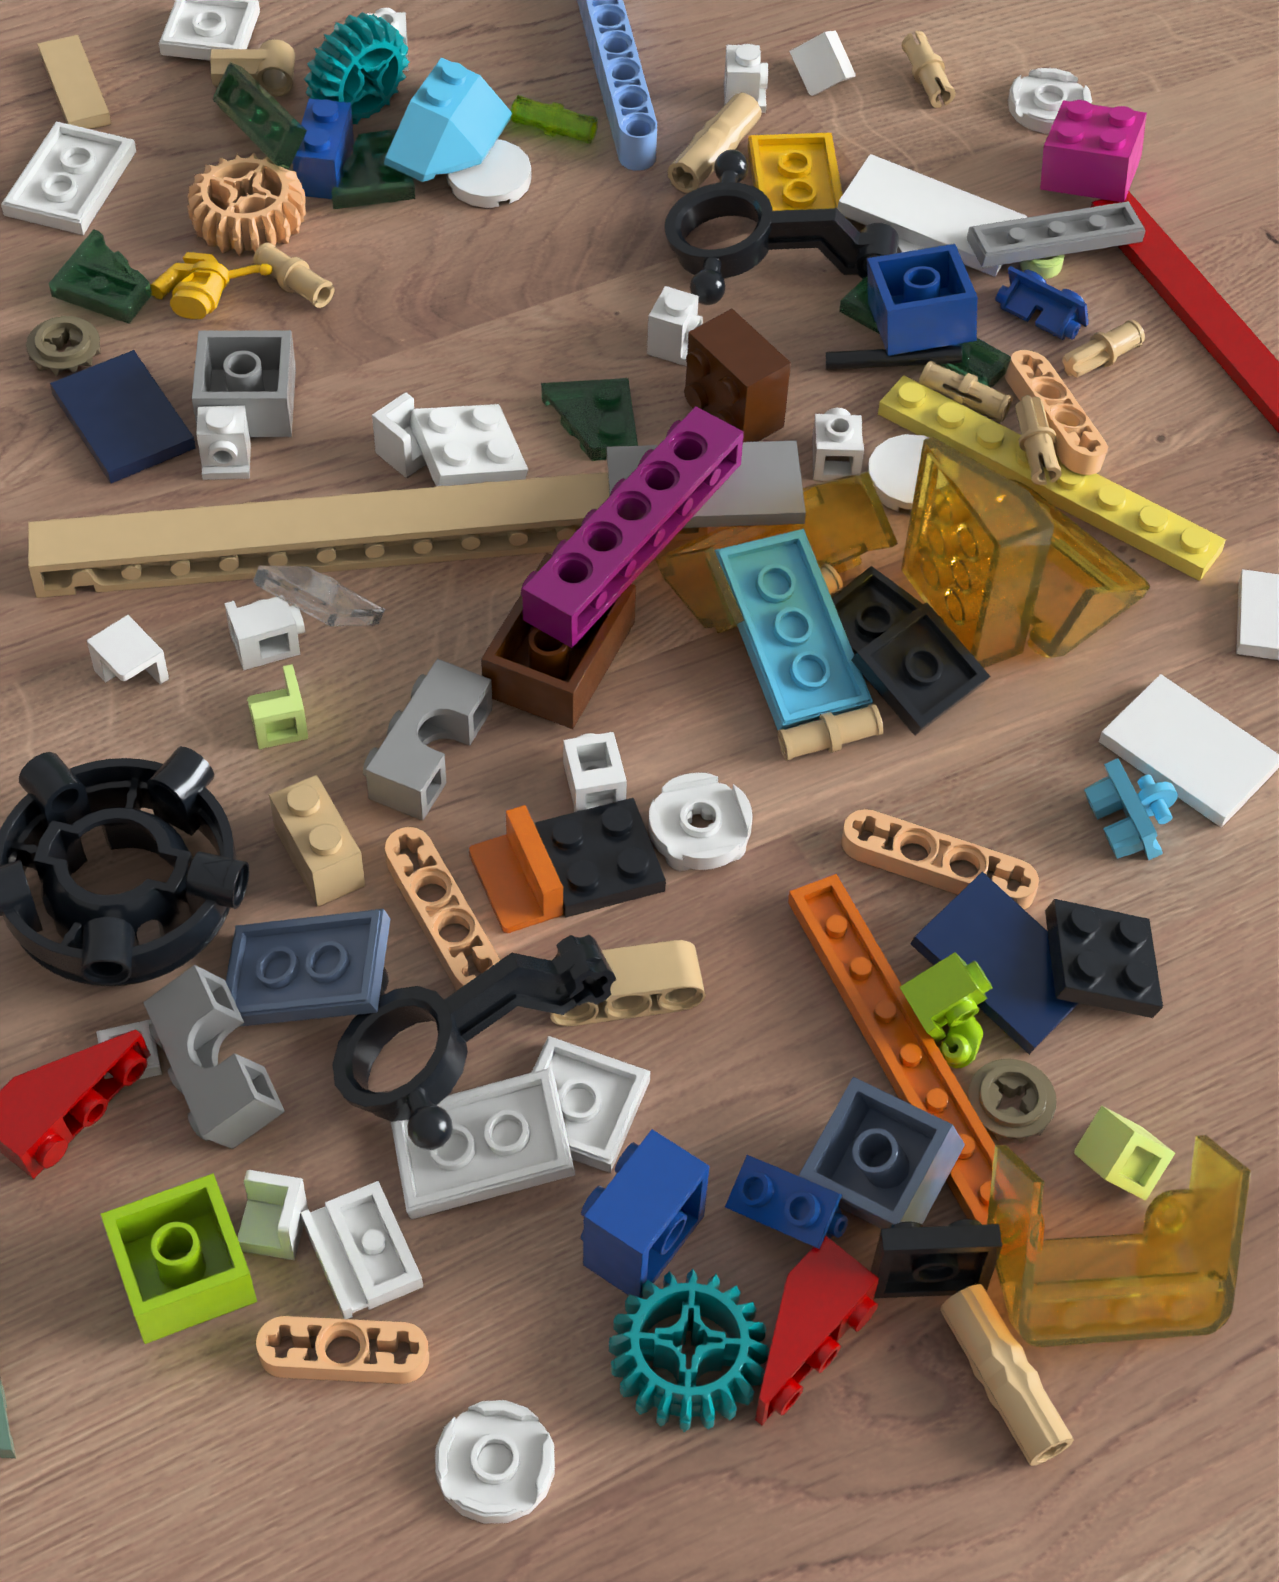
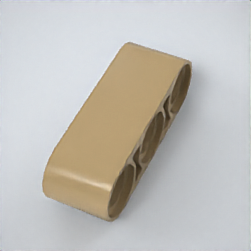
[550,940,706,1026]

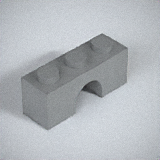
[363,658,492,821]
[143,965,285,1149]

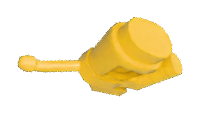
[149,252,273,319]

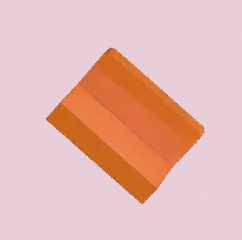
[469,805,563,933]

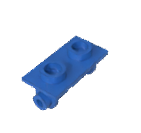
[995,266,1089,340]
[725,1155,848,1249]

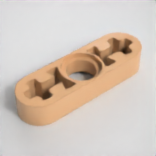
[256,1316,429,1384]

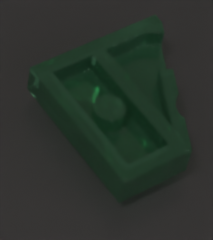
[331,129,415,210]
[49,229,152,324]
[541,378,638,461]

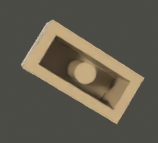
[269,775,365,907]

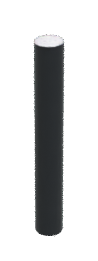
[826,345,962,370]

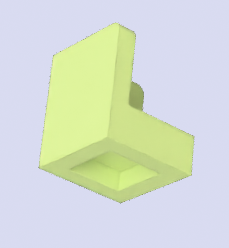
[247,664,308,749]
[1074,1106,1175,1201]

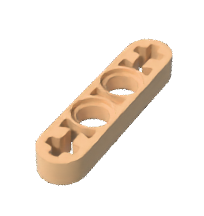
[1005,350,1108,475]
[841,809,1039,910]
[385,827,500,991]

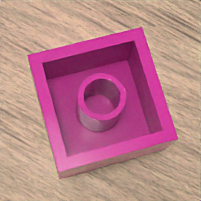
[1040,100,1147,202]

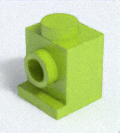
[900,952,992,1042]

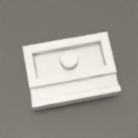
[301,1181,423,1319]

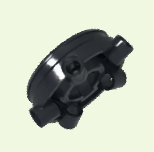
[0,746,249,986]

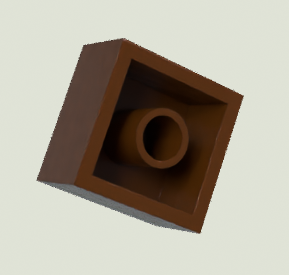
[684,309,791,442]

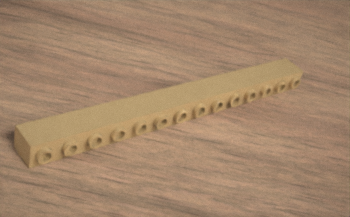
[28,472,708,598]

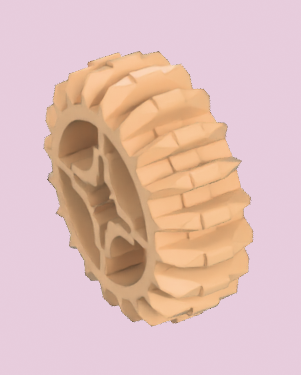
[187,153,306,256]

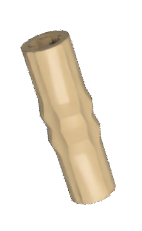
[667,92,762,193]
[940,1284,1074,1466]

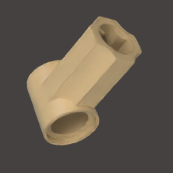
[210,39,295,97]

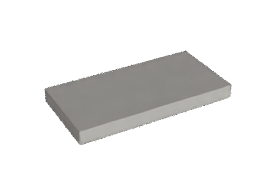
[607,440,806,528]

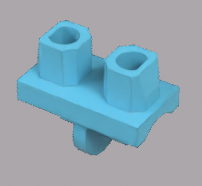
[1084,758,1178,860]

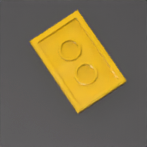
[747,133,847,219]

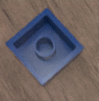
[867,244,978,356]
[580,1129,710,1298]

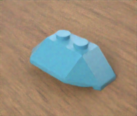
[384,57,512,182]

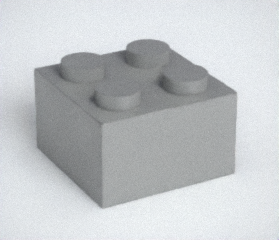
[192,330,296,437]

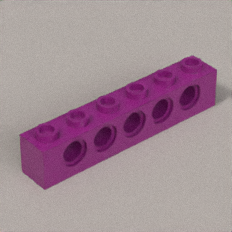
[521,406,744,648]

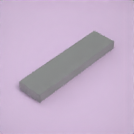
[967,201,1146,268]

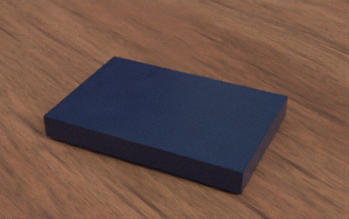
[50,350,196,483]
[910,872,1080,1055]

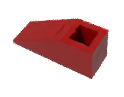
[0,1029,151,1180]
[755,1235,879,1426]

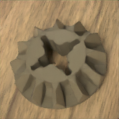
[26,316,100,376]
[968,1059,1057,1144]

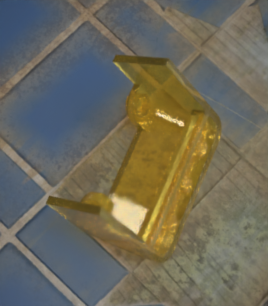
[655,472,898,633]
[987,1135,1251,1347]

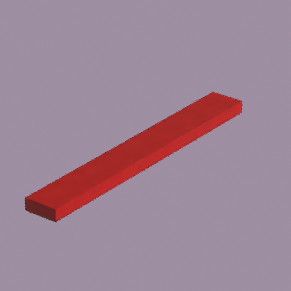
[1091,191,1279,433]

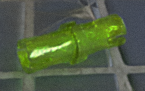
[511,95,598,144]

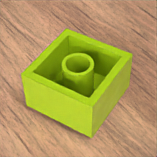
[101,1173,257,1344]

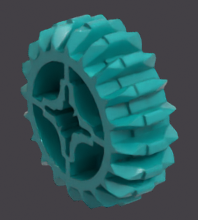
[304,12,409,125]
[609,1269,769,1432]

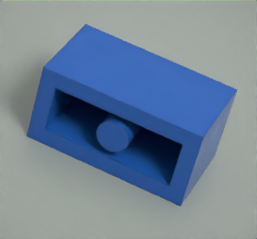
[292,98,354,200]

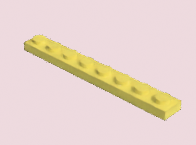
[878,375,1226,581]

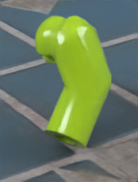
[940,1017,983,1068]

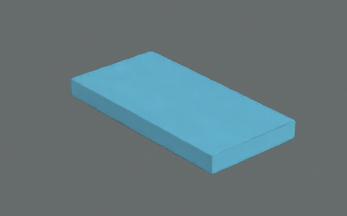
[711,529,873,730]

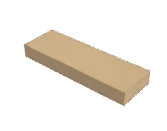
[38,35,111,129]

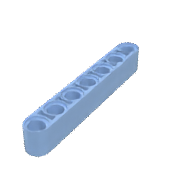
[577,0,657,171]

